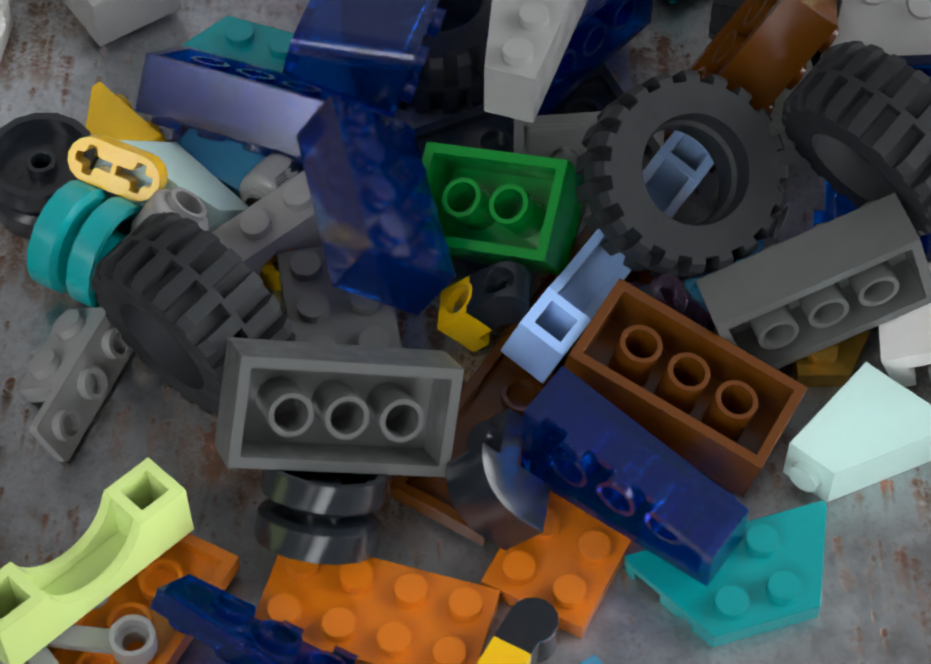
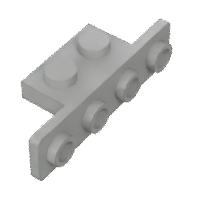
[17,307,134,462]

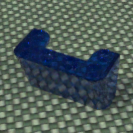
[282,0,453,119]

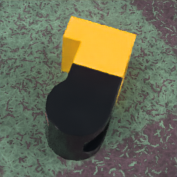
[437,261,532,353]
[477,597,559,664]

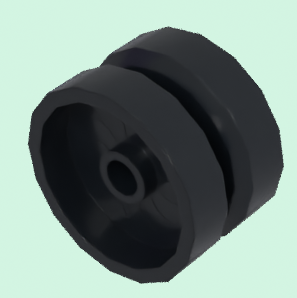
[0,113,98,240]
[254,469,388,565]

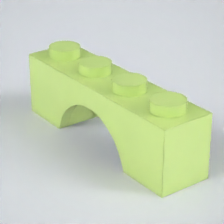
[0,457,194,664]

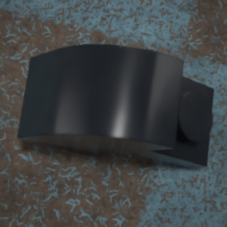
[446,408,551,551]

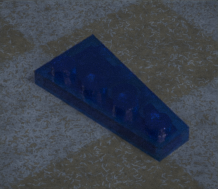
[150,574,358,664]

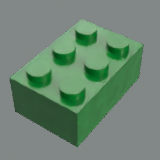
[403,142,584,275]

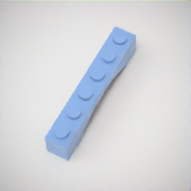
[500,130,714,384]

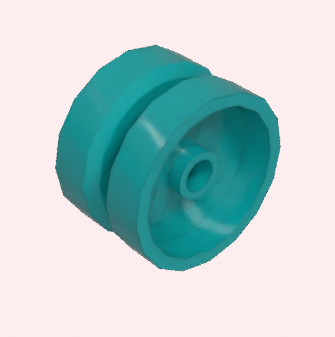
[27,180,143,308]

